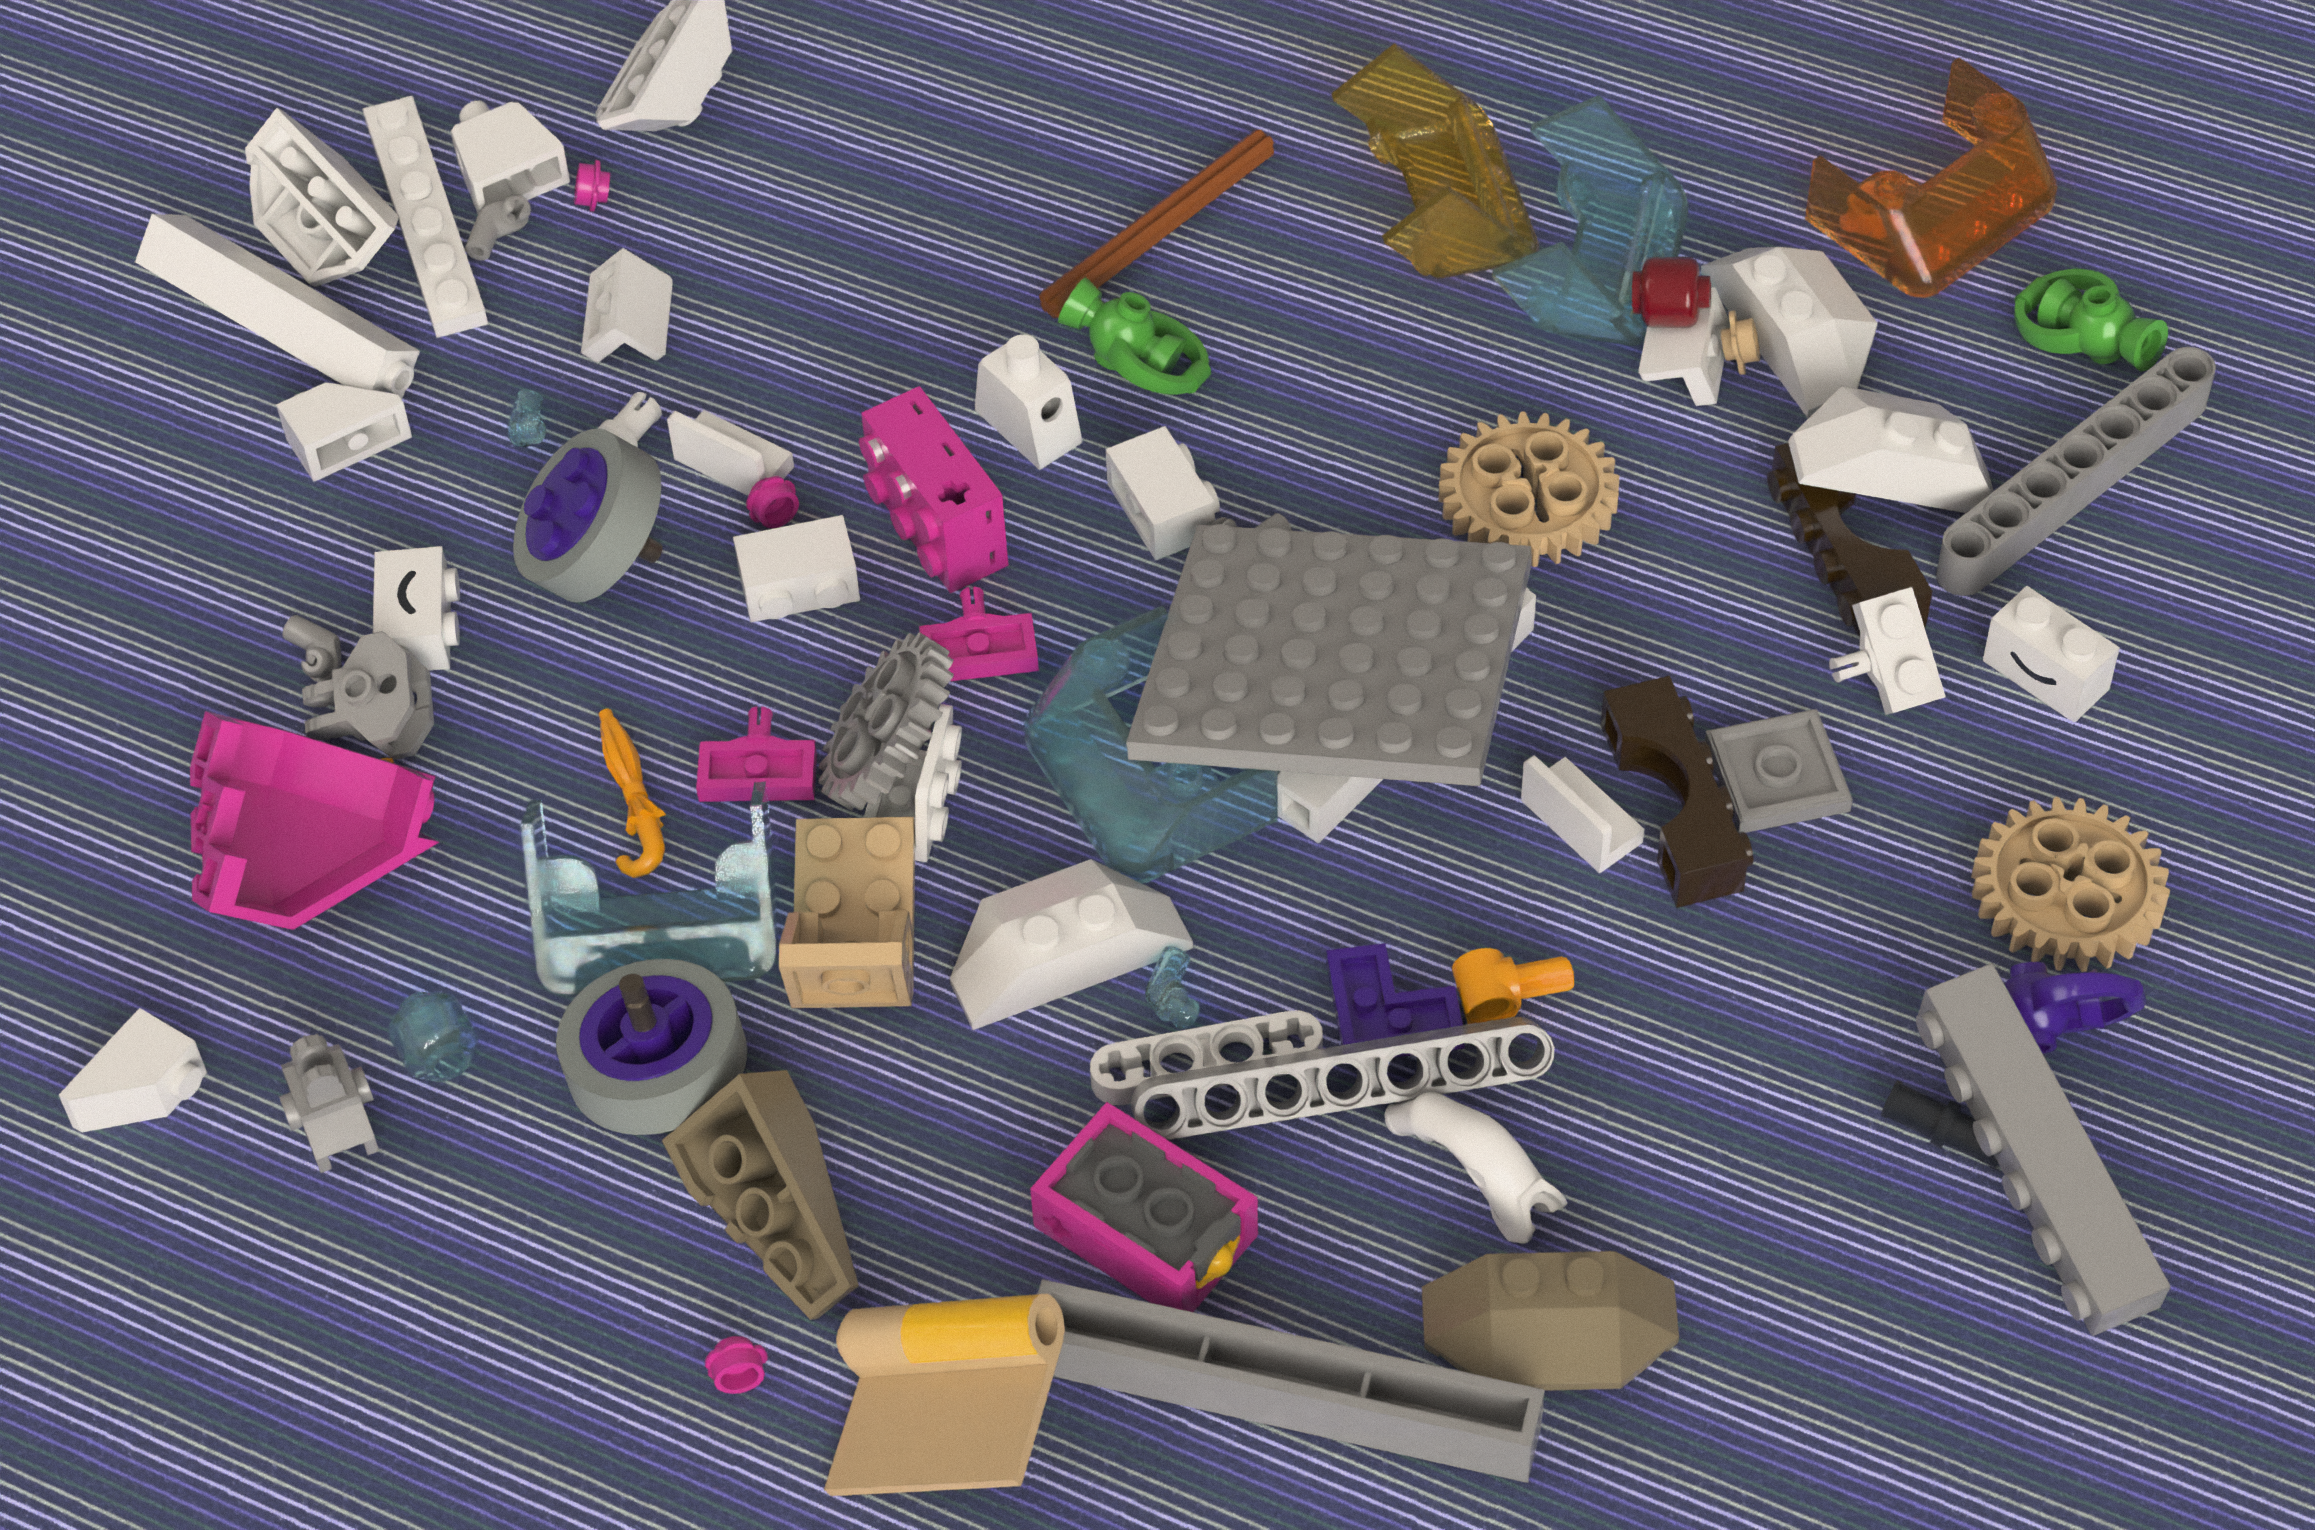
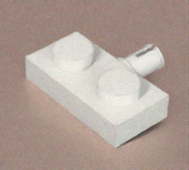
[1829,587,1946,715]

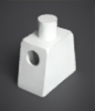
[451,101,570,214]
[975,335,1082,470]

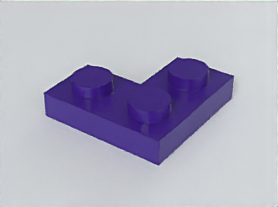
[1326,943,1465,1064]

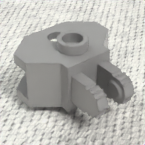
[302,631,434,760]
[279,1034,379,1173]

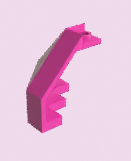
[190,711,439,930]

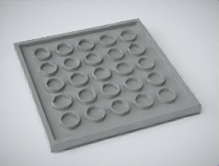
[1126,524,1532,786]

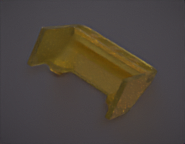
[1331,43,1540,279]

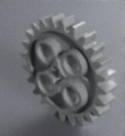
[818,632,953,811]

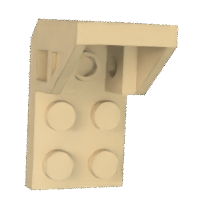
[779,817,915,1008]

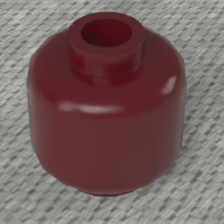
[1632,257,1711,328]

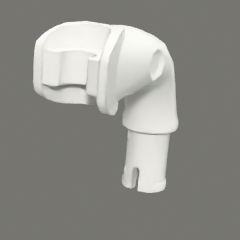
[1384,1092,1568,1244]

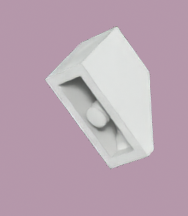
[276,382,412,482]
[59,1008,207,1132]

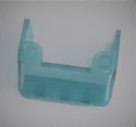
[1492,95,1688,347]
[1024,605,1278,883]
[520,781,777,995]

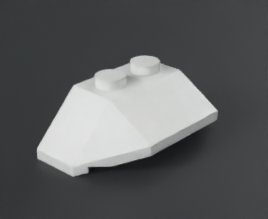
[595,0,732,131]
[245,108,399,287]
[1701,247,1877,417]
[1788,386,1994,513]
[950,859,1193,1030]

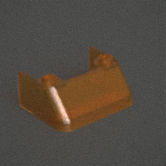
[1805,57,2058,298]

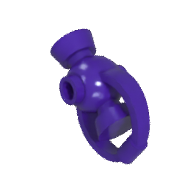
[2004,962,2146,1054]

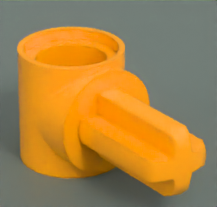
[1452,948,1574,1024]

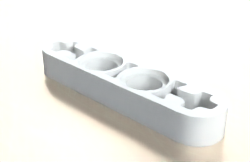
[1090,1010,1323,1105]

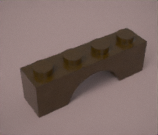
[1767,442,1933,637]
[1600,676,1754,908]

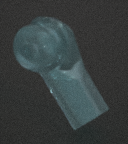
[507,389,546,448]
[1145,946,1200,1029]

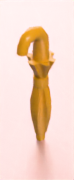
[598,708,666,878]

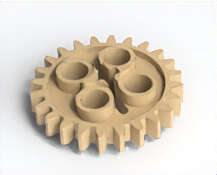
[1438,412,1620,567]
[1971,797,2170,972]

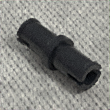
[1881,1080,1998,1170]

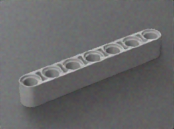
[1936,347,2216,596]
[1131,1017,1555,1140]

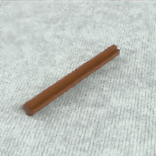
[1039,129,1274,318]

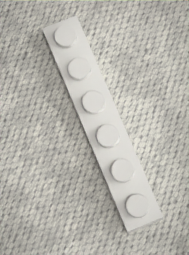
[362,96,488,338]

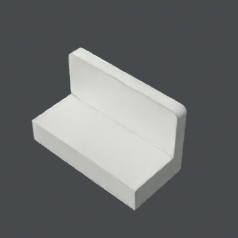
[581,248,673,363]
[1639,287,1730,406]
[667,410,794,496]
[1521,755,1644,874]

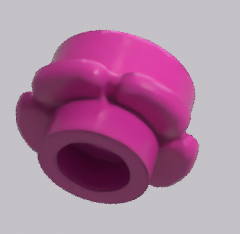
[574,160,610,211]
[746,476,799,528]
[705,1336,767,1394]

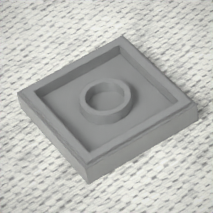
[1705,709,1853,833]

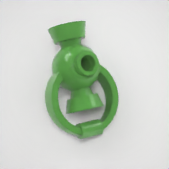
[2014,269,2168,371]
[1058,277,1211,395]

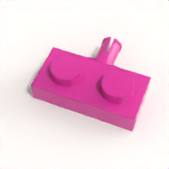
[919,587,1039,681]
[696,706,817,802]

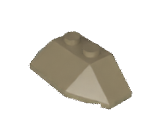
[1422,1251,1679,1390]

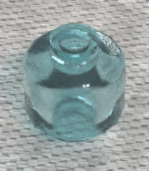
[389,992,478,1082]

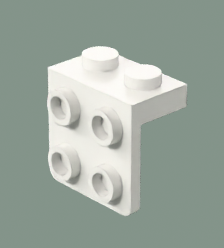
[864,704,962,862]

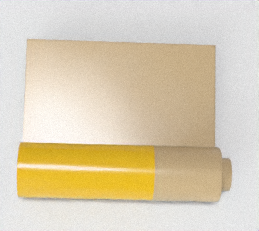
[824,1293,1065,1496]

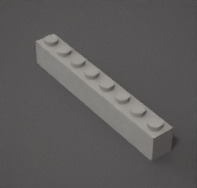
[1038,1279,1545,1483]

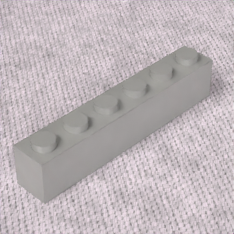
[1916,963,2171,1336]

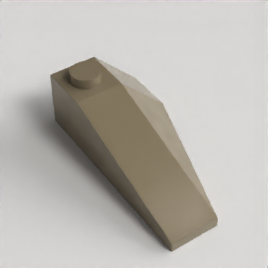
[662,1070,859,1320]

